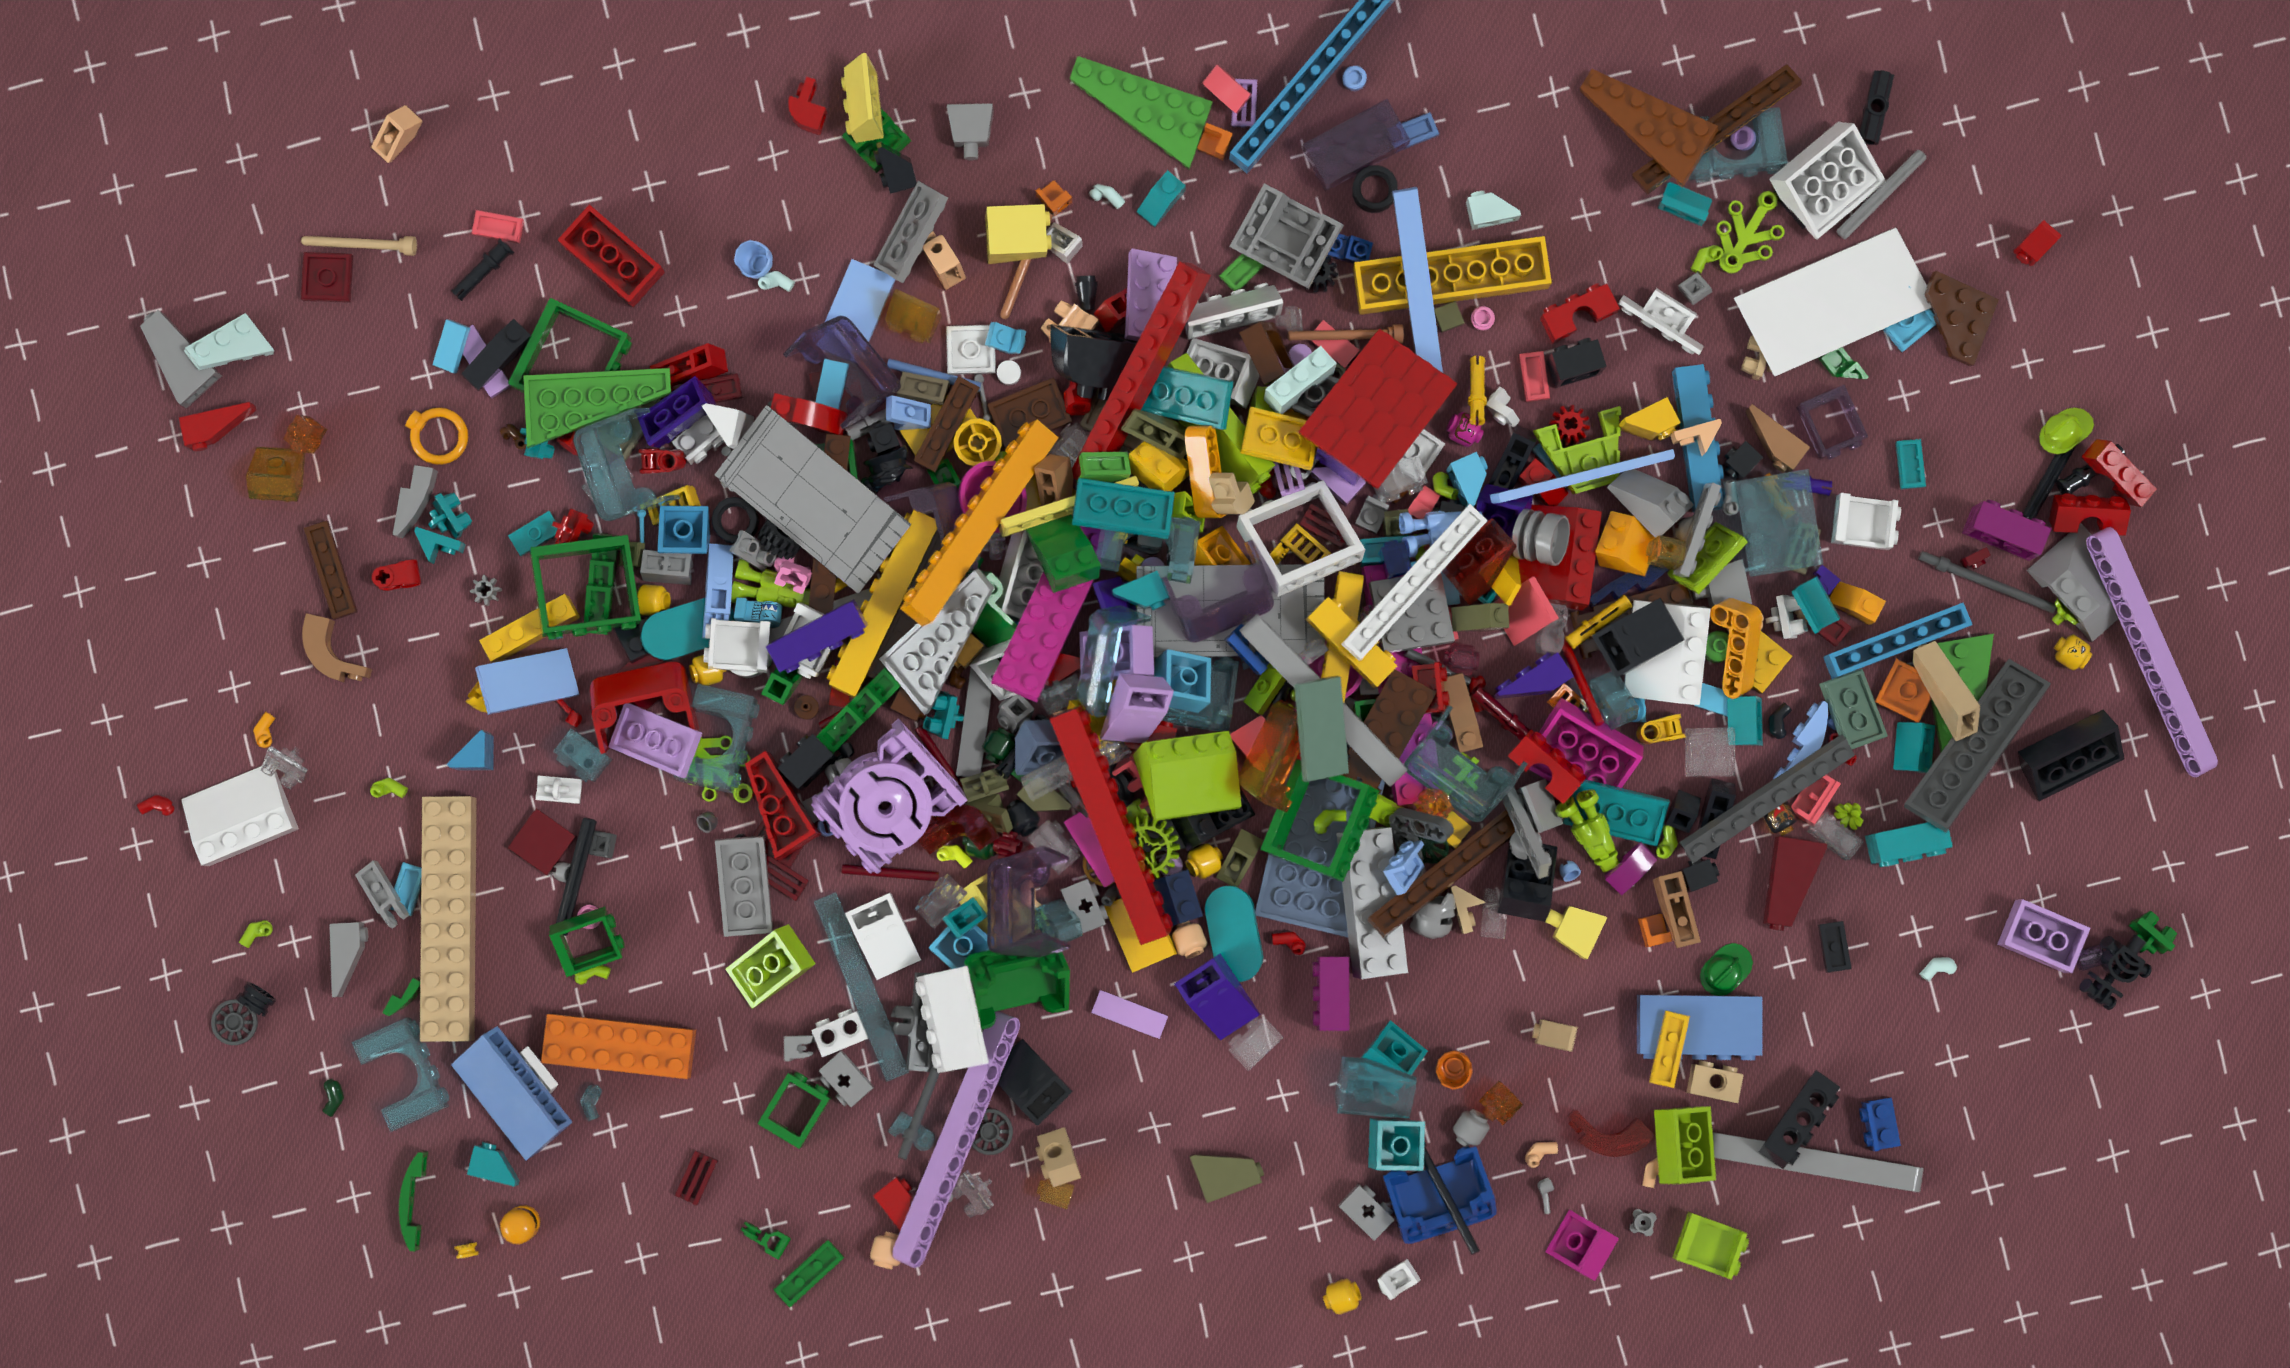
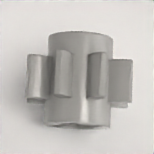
[470,575,502,606]

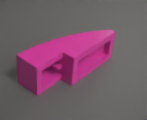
[1064,809,1115,888]

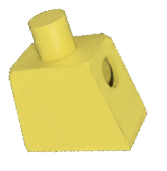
[1545,906,1607,960]

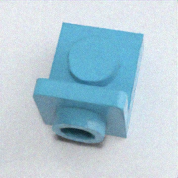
[985,322,1026,354]

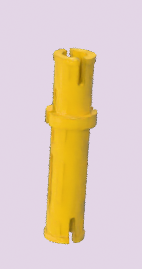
[1468,356,1487,426]
[1565,595,1633,649]

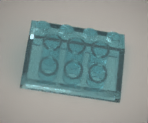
[1735,469,1823,577]

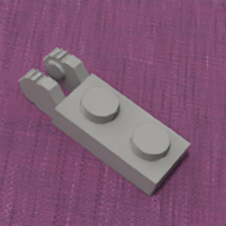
[355,860,409,929]

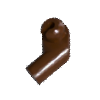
[949,665,966,689]

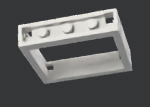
[1237,480,1365,597]

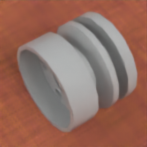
[1512,509,1570,566]

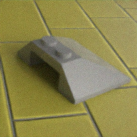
[1229,183,1344,289]
[2027,523,2119,642]

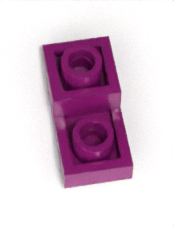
[1605,842,1657,896]

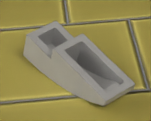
[393,465,438,538]

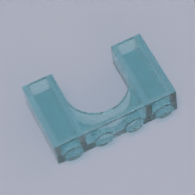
[1689,107,1788,183]
[1096,517,1201,584]
[673,684,760,794]
[352,1018,450,1132]

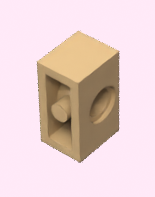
[1686,1060,1744,1103]
[1036,1127,1081,1187]

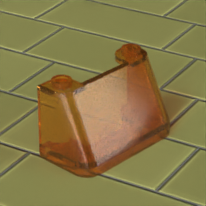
[1238,700,1300,812]

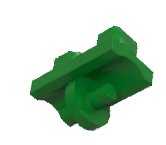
[2128,911,2177,955]

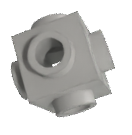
[997,695,1035,734]

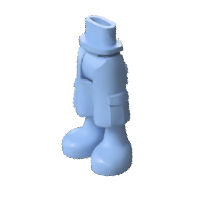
[1399,511,1485,557]

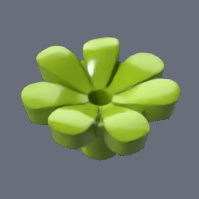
[2052,599,2079,625]
[1834,803,1863,830]

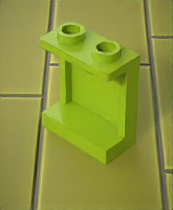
[1672,1212,1749,1280]

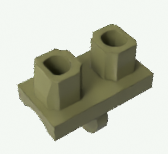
[960,768,1010,803]

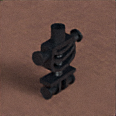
[2079,934,2152,1010]

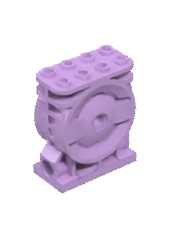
[811,718,967,874]

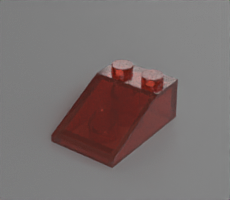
[1441,518,1517,605]

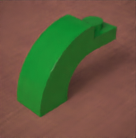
[761,668,803,705]

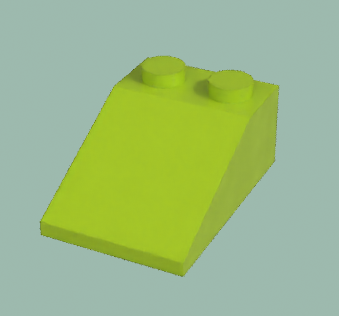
[725,924,816,1009]

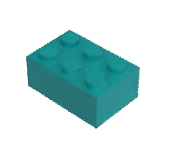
[1865,822,1953,867]

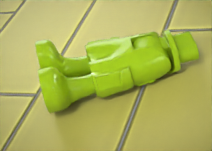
[731,559,810,608]
[1555,789,1619,872]

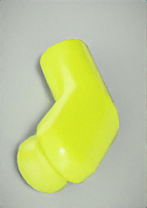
[936,845,973,869]

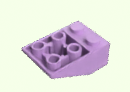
[1100,673,1174,743]

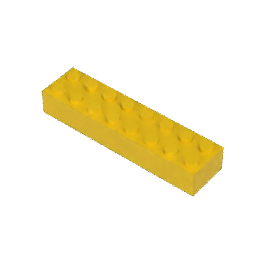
[1353,236,1552,315]
[827,509,940,698]

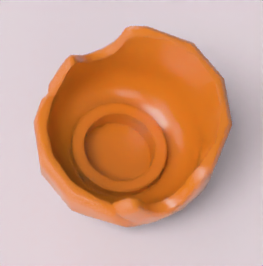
[1436,1050,1473,1090]

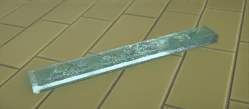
[813,892,909,1082]

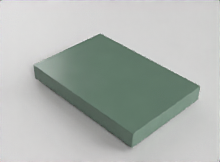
[1819,669,1888,749]

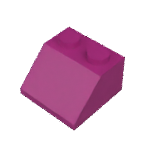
[1545,1210,1619,1281]

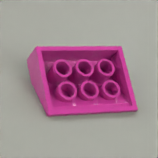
[1529,698,1644,788]

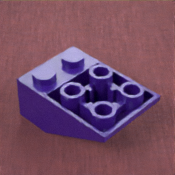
[1492,652,1574,699]
[1174,954,1260,1040]

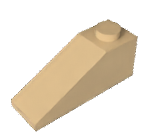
[1532,1020,1577,1052]

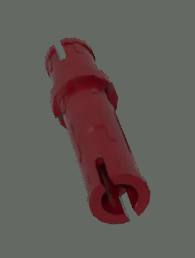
[1470,685,1530,741]

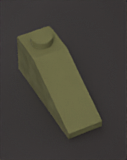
[1122,408,1187,460]

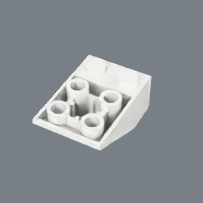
[845,893,921,980]

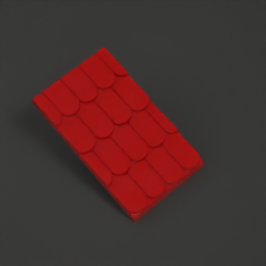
[1298,328,1458,490]

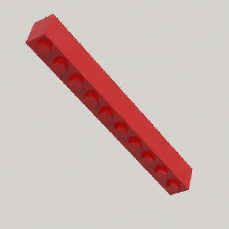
[1072,261,1211,480]
[1050,705,1173,945]

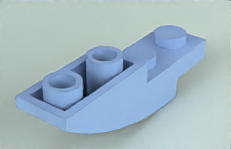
[702,543,733,639]
[1773,701,1828,779]

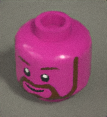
[1446,412,1484,447]

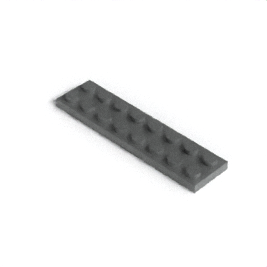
[1904,659,2051,833]

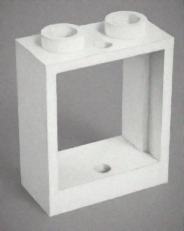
[970,639,1018,701]

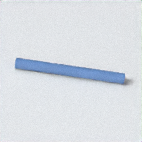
[887,358,982,391]

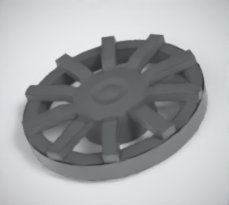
[211,1000,259,1045]
[972,1109,1013,1155]

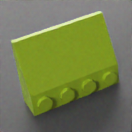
[1133,731,1242,821]

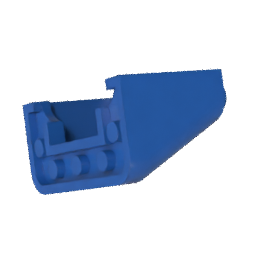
[1383,1146,1497,1244]

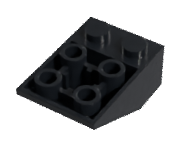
[1592,598,1685,678]
[1171,787,1255,851]
[1497,840,1557,922]
[997,1038,1073,1126]

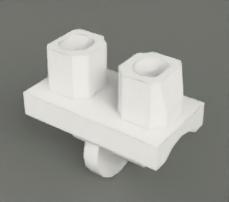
[1765,595,1808,639]
[535,776,582,804]

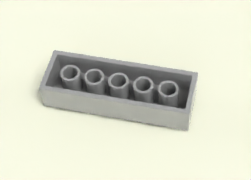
[1336,827,1408,979]

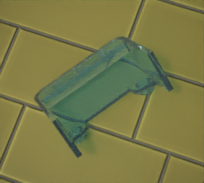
[573,408,680,521]
[1076,605,1151,717]
[1404,705,1527,822]

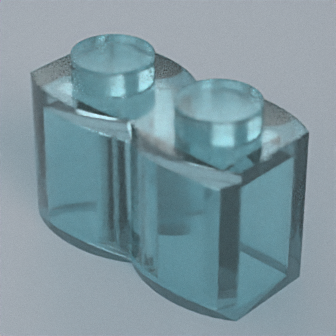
[1032,898,1083,946]

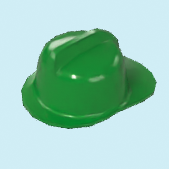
[1700,943,1753,996]

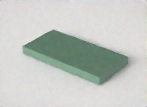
[1294,676,1349,782]

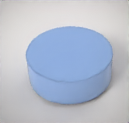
[1342,66,1367,91]

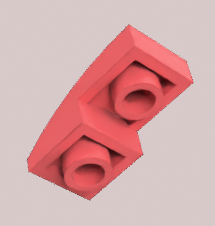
[1202,64,1252,113]

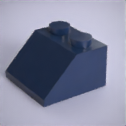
[1153,869,1203,925]

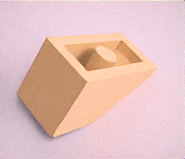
[371,105,422,163]

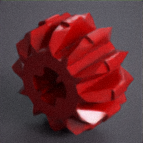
[1549,405,1590,446]

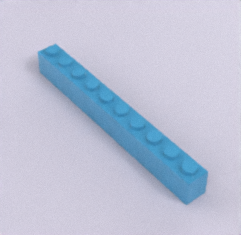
[1229,0,1395,174]

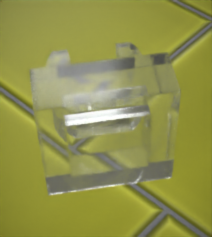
[1275,306,1303,332]

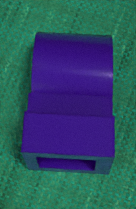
[1813,565,1841,595]

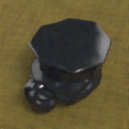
[861,445,913,495]

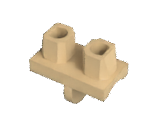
[1741,335,1772,381]

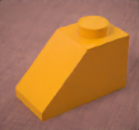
[1829,582,1886,625]

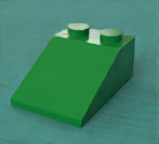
[1026,514,1101,593]

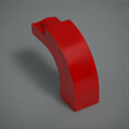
[771,393,848,435]

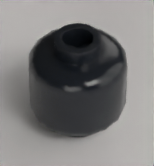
[1007,800,1040,837]

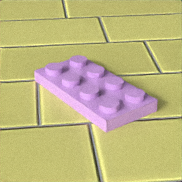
[1125,248,1177,341]
[608,703,702,779]

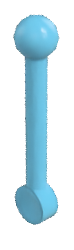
[637,509,646,550]

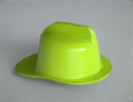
[2039,408,2094,454]

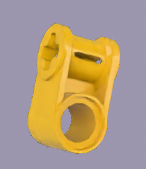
[1636,714,1686,744]

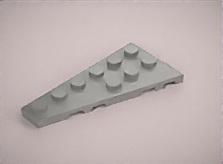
[879,569,994,715]

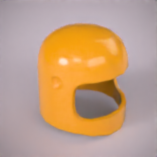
[500,1205,540,1244]

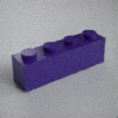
[766,599,868,673]

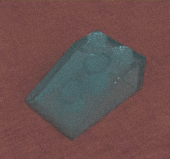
[1335,1056,1417,1119]

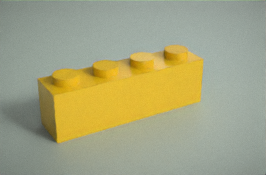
[479,594,581,663]
[1305,597,1397,688]

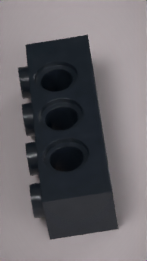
[1759,1070,1840,1169]

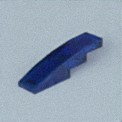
[1589,556,1679,608]

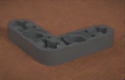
[1389,808,1454,862]

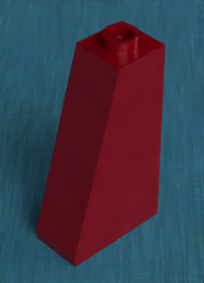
[1763,836,1827,931]

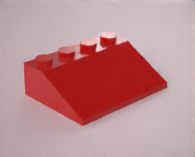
[1518,505,1602,611]

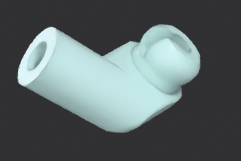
[1089,184,1125,209]
[758,271,795,292]
[1920,957,1957,982]

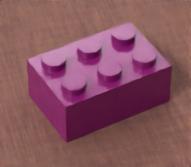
[1962,500,2052,561]
[1313,957,1349,1031]

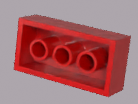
[558,204,665,308]

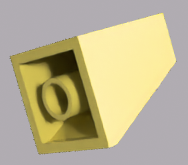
[985,204,1051,264]

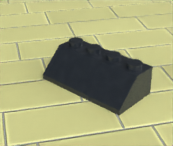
[2017,710,2125,801]

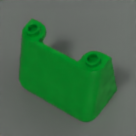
[971,571,1018,660]
[965,938,1070,1030]

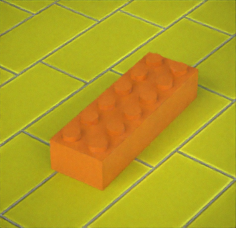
[541,1014,696,1079]

